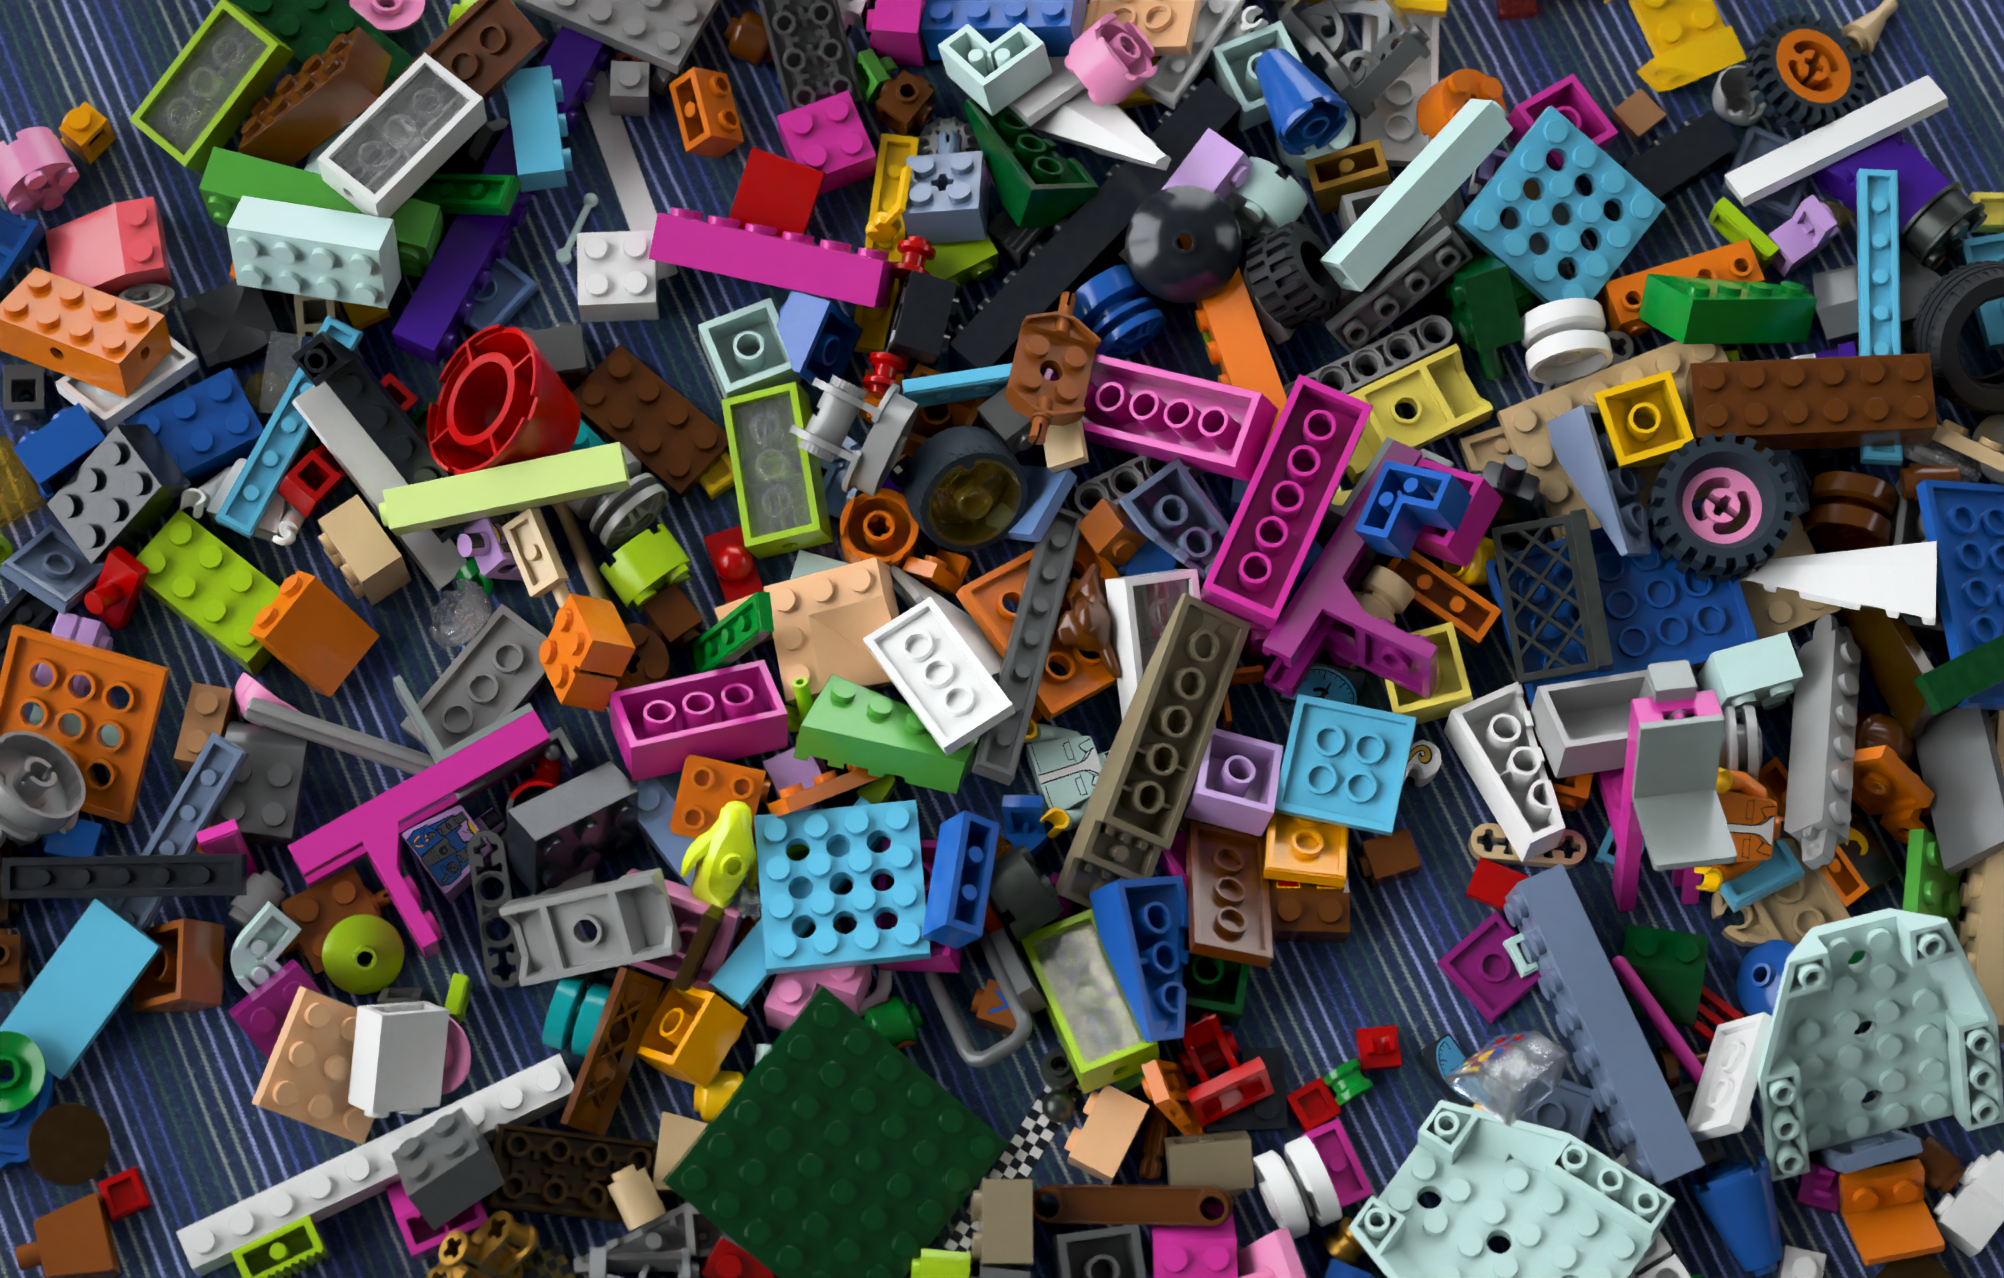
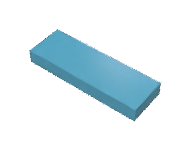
[902,363,1012,408]

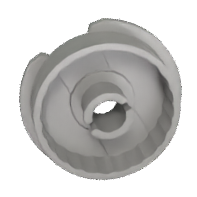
[789,375,920,497]
[0,731,86,847]

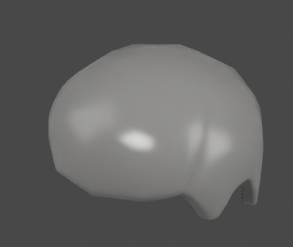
[1712,65,1769,126]

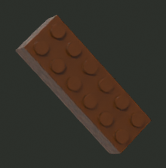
[1685,353,1937,451]

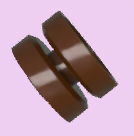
[1803,471,1899,552]

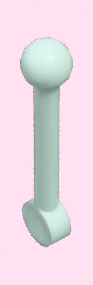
[556,193,598,265]

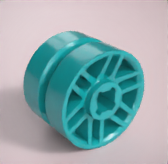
[542,976,612,1058]

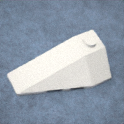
[890,565,1003,682]

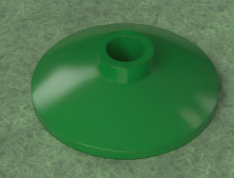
[0,1031,46,1114]

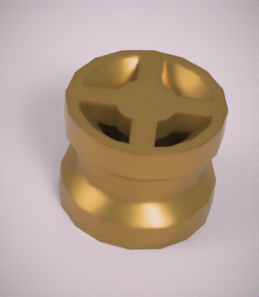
[1323,1217,1366,1267]

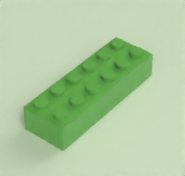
[199,146,446,277]

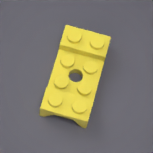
[1346,344,1494,484]

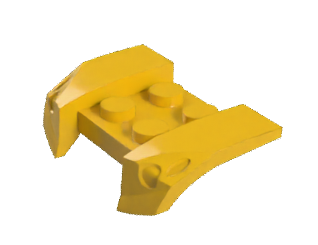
[1604,0,1747,92]

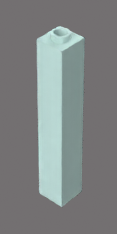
[1319,99,1513,292]

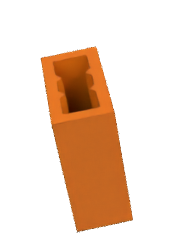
[248,570,380,697]

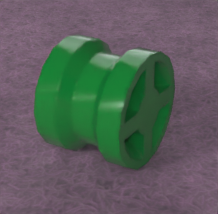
[1322,1058,1374,1107]

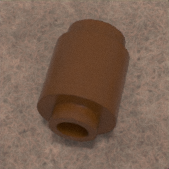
[1905,1134,1966,1194]

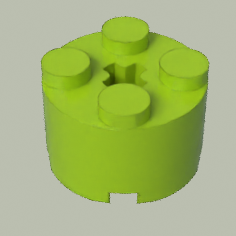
[599,523,692,613]

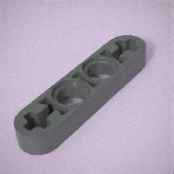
[468,829,521,988]

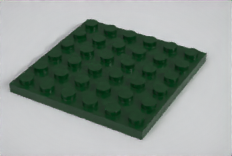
[662,986,1009,1278]

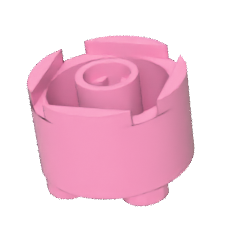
[1064,13,1157,106]
[0,126,80,215]

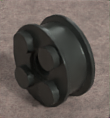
[1899,181,1987,268]

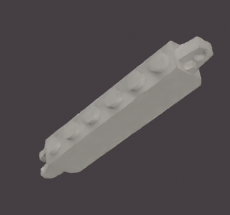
[1784,613,1861,870]

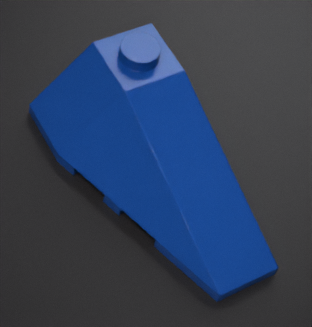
[1089,875,1189,1043]

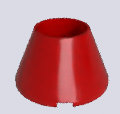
[427,324,580,475]

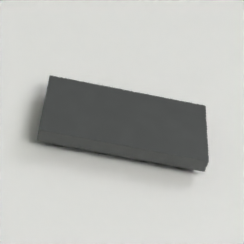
[758,0,863,112]
[1913,706,2004,874]

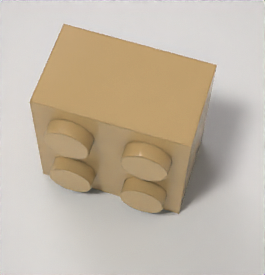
[317,494,411,606]

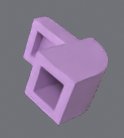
[1767,194,1840,278]

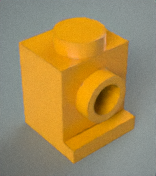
[59,101,116,165]

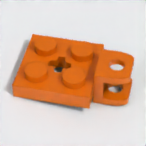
[1851,745,1935,844]

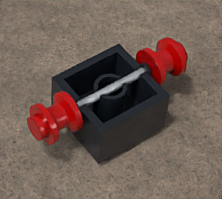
[862,236,960,400]

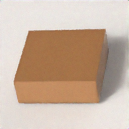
[1611,88,1666,142]

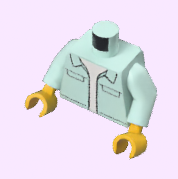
[1024,718,1110,838]

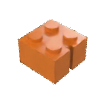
[538,593,636,712]

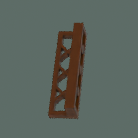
[560,966,664,1136]

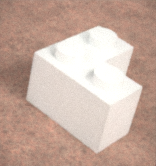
[1933,1150,2004,1258]

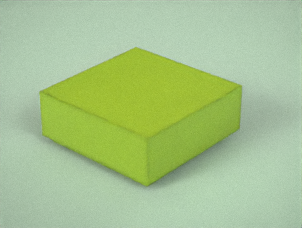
[444,973,473,1023]

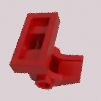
[1177,1013,1275,1127]

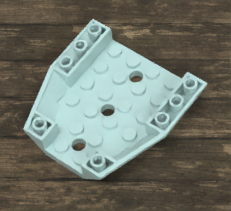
[1757,908,2004,1182]
[1349,1100,1675,1278]

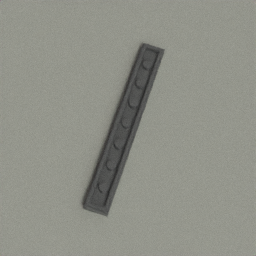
[971,507,1085,786]

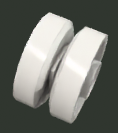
[1520,298,1613,384]
[1252,1135,1342,1240]

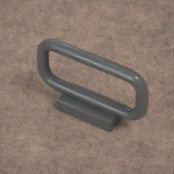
[923,927,1048,1067]

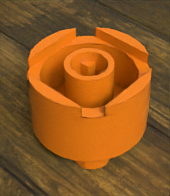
[1416,69,1506,140]
[840,488,919,571]

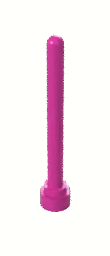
[1611,956,1704,1087]

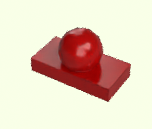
[703,525,764,604]

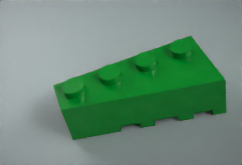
[1638,274,1818,344]

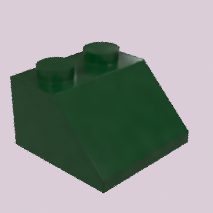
[1617,924,1708,1027]

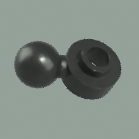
[1040,1047,1079,1123]

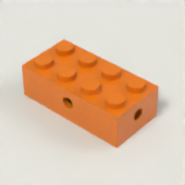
[0,267,172,398]

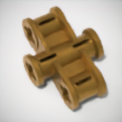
[426,1210,539,1278]

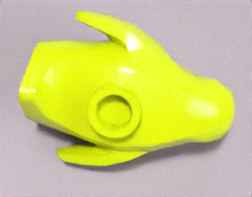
[681,801,758,909]

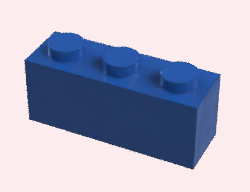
[921,810,1000,949]

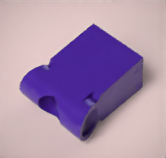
[1812,131,1951,248]

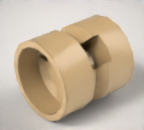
[1353,565,1416,624]

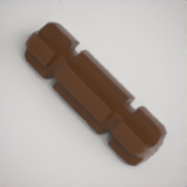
[1138,1100,1169,1181]

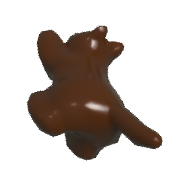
[1054,563,1121,678]

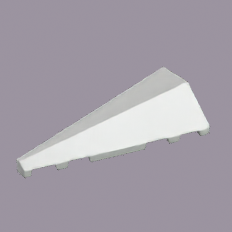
[1029,88,1171,171]
[1739,541,1937,625]

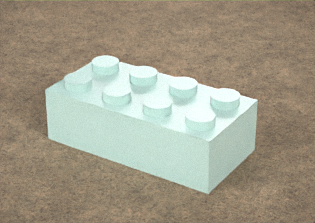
[227,196,402,309]

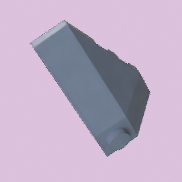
[1546,405,1651,557]

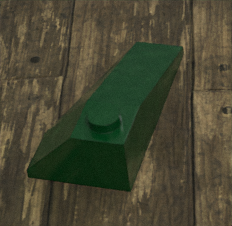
[964,99,1099,229]

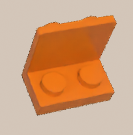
[1839,1159,1945,1266]

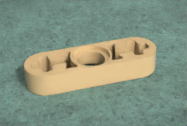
[1468,823,1587,869]

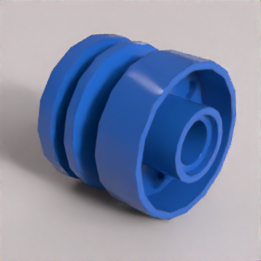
[1067,264,1167,360]

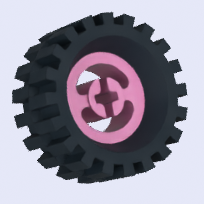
[1647,432,1796,583]

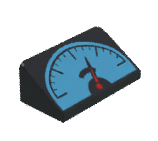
[1278,661,1366,706]
[1416,1033,1497,1108]

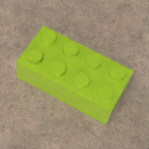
[136,510,280,677]

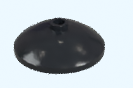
[1125,186,1242,303]

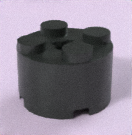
[988,844,1064,942]

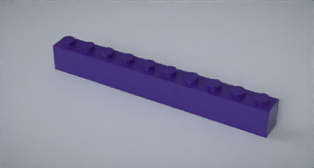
[392,26,613,366]

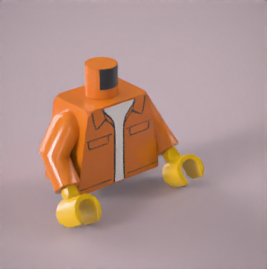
[1694,767,1795,892]

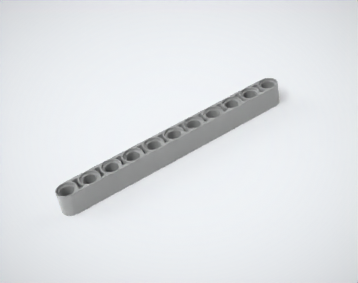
[1073,315,1453,516]

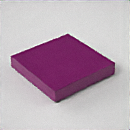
[1436,911,1541,1024]

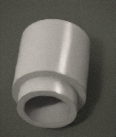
[228,870,287,928]

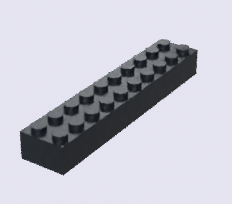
[948,78,1242,373]

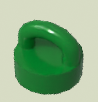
[456,558,494,596]

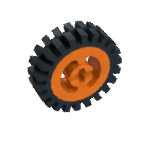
[1744,14,1866,134]

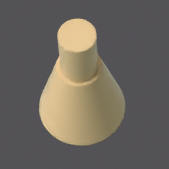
[1842,0,1898,55]

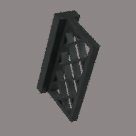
[1491,509,1614,685]

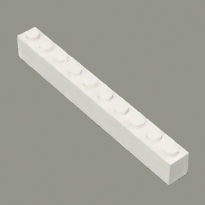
[176,1053,574,1277]

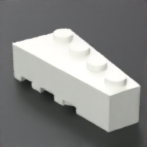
[1444,681,1565,863]

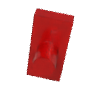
[84,546,149,631]

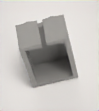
[1530,670,1653,778]

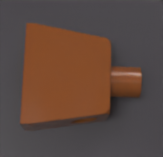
[15,1193,121,1278]

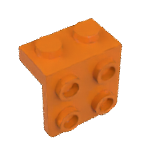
[670,755,771,843]

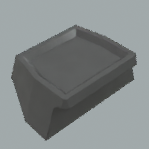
[1812,251,1941,356]

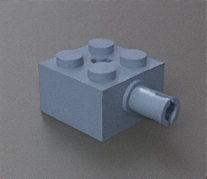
[902,130,990,244]

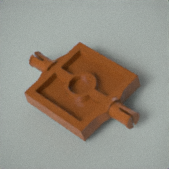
[276,866,393,976]

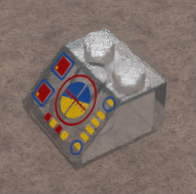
[1445,1030,1568,1127]

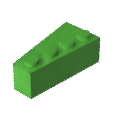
[793,674,980,794]

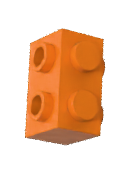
[669,67,744,158]

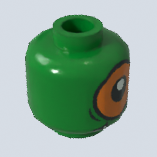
[864,996,923,1051]

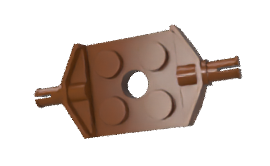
[1005,292,1101,445]

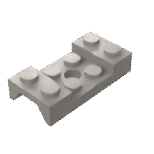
[499,868,682,987]

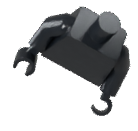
[1470,454,1553,550]

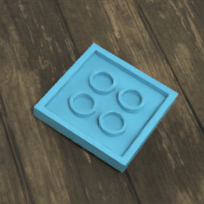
[1274,694,1417,836]

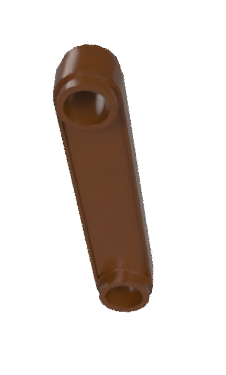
[1033,1184,1234,1226]

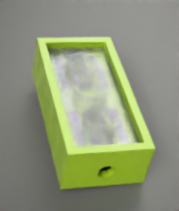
[129,0,295,174]
[721,381,833,559]
[1020,909,1160,1094]

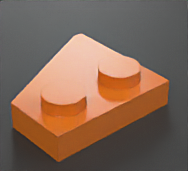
[1141,1059,1207,1136]

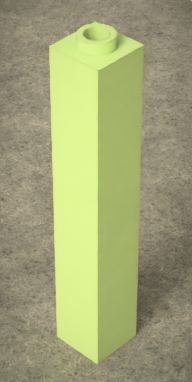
[379,442,631,536]

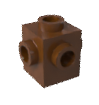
[876,70,936,136]

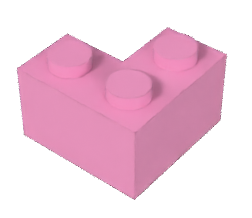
[764,965,872,1031]

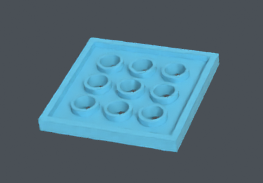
[1454,105,1666,304]
[754,800,931,975]

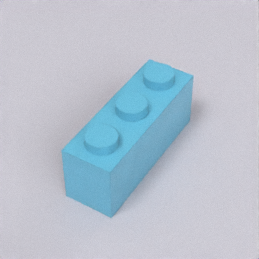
[506,65,573,192]

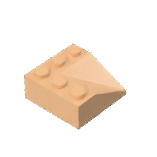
[764,557,899,707]

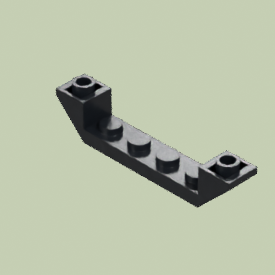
[291,331,471,543]

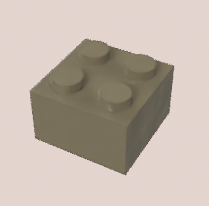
[971,1179,1033,1274]

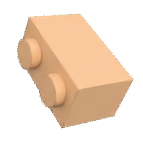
[1064,1085,1150,1184]

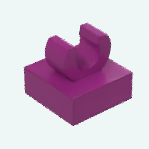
[1794,1163,1841,1214]

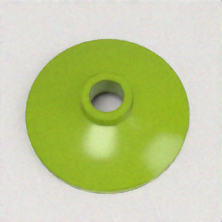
[322,914,404,995]

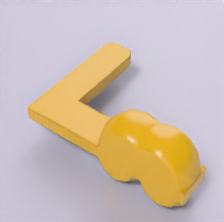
[865,165,912,242]

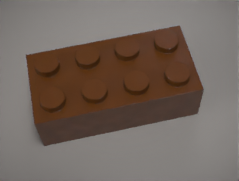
[238,26,392,166]

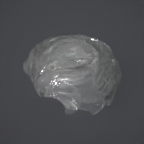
[429,579,491,648]

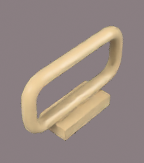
[501,502,610,608]

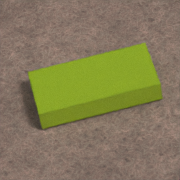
[1707,196,1780,271]

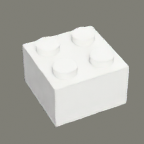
[577,230,659,322]

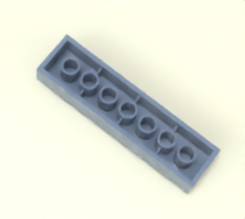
[1503,864,1705,1188]

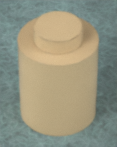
[607,1164,667,1231]

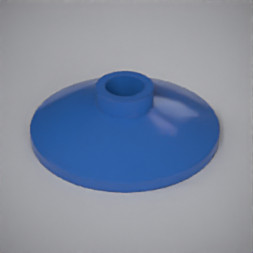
[1736,940,1796,1016]

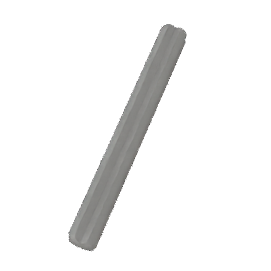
[244,697,435,775]

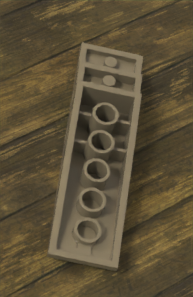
[1055,593,1251,909]

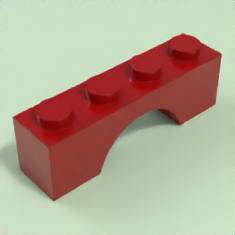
[277,372,419,518]

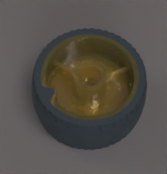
[903,425,1028,552]

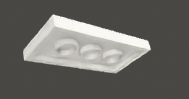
[863,596,1016,756]

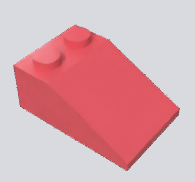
[45,197,172,295]

